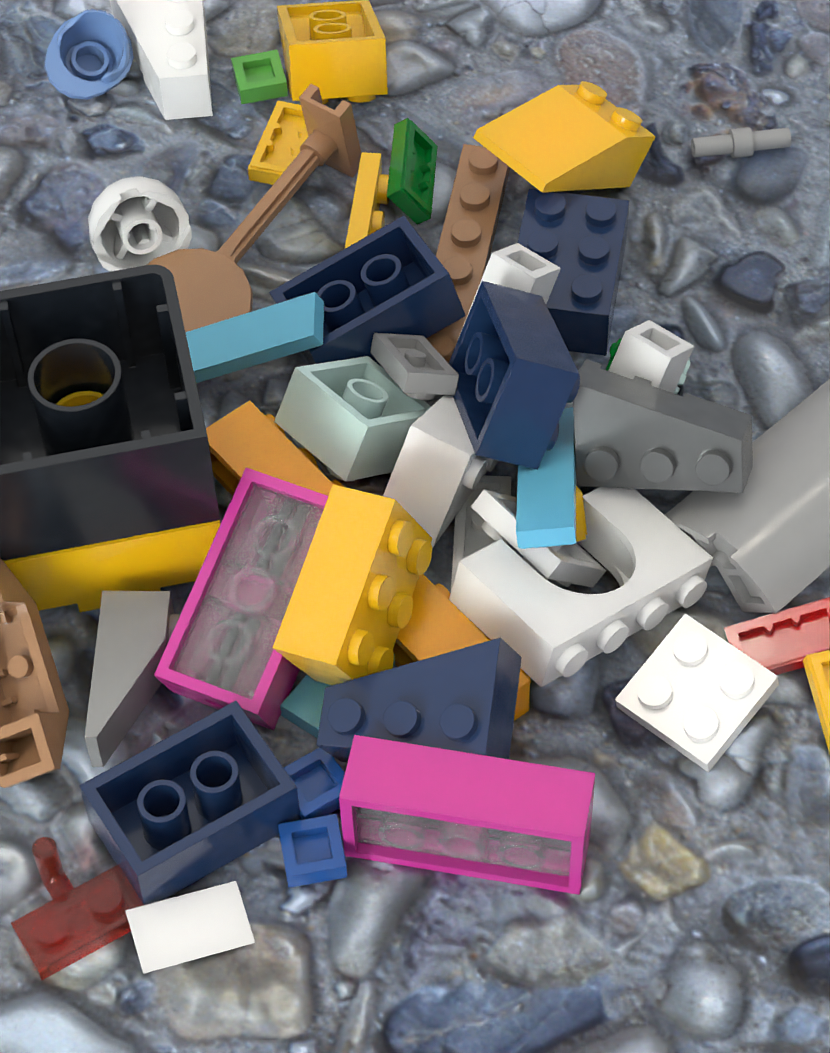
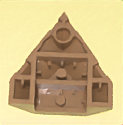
[0,558,70,788]

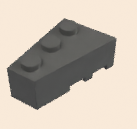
[573,359,753,493]

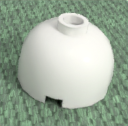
[88,176,192,272]

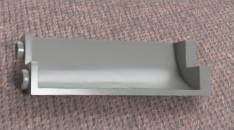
[665,379,830,614]

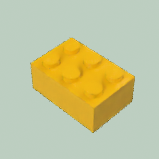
[272,484,433,686]

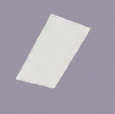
[125,881,255,974]

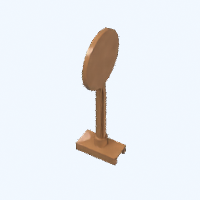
[147,84,361,332]

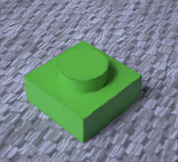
[231,50,288,105]

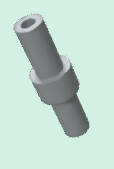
[691,127,791,158]

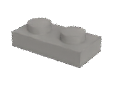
[370,333,459,400]

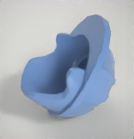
[44,9,134,100]

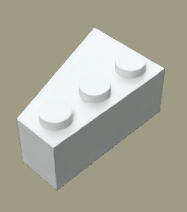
[109,0,213,120]
[383,395,498,548]

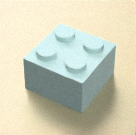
[274,356,431,482]

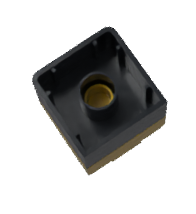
[0,265,221,612]

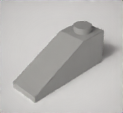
[84,591,181,767]

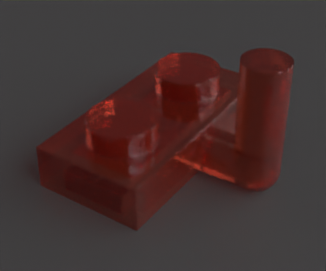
[11,837,143,981]

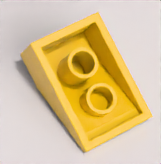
[277,0,388,105]
[473,81,656,192]

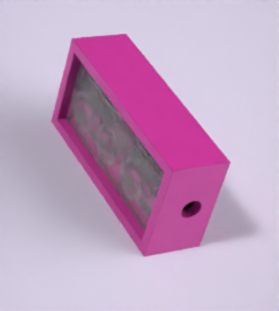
[154,467,328,731]
[339,735,595,895]

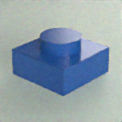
[284,747,345,820]
[278,814,348,888]

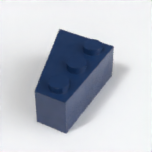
[316,637,522,763]

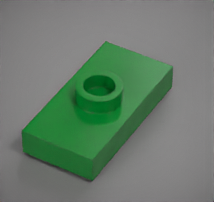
[387,118,438,225]

